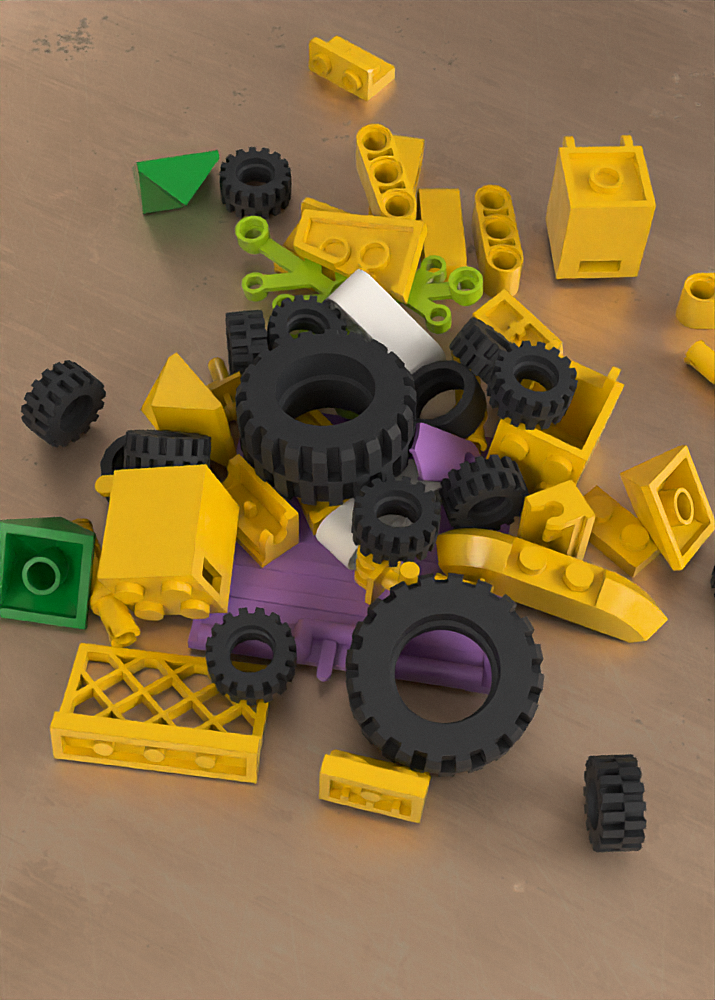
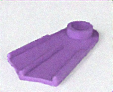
[409,422,481,482]

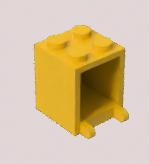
[545,135,656,279]
[486,339,625,495]
[95,464,240,621]

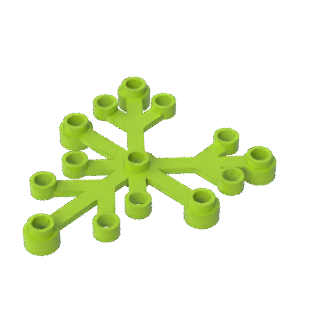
[235,216,483,420]

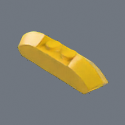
[436,528,668,643]

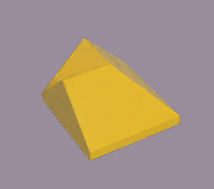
[140,352,237,467]
[619,445,715,571]

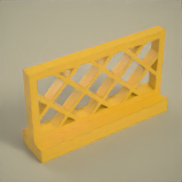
[50,643,270,783]

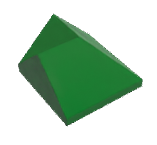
[132,150,219,214]
[0,517,96,630]

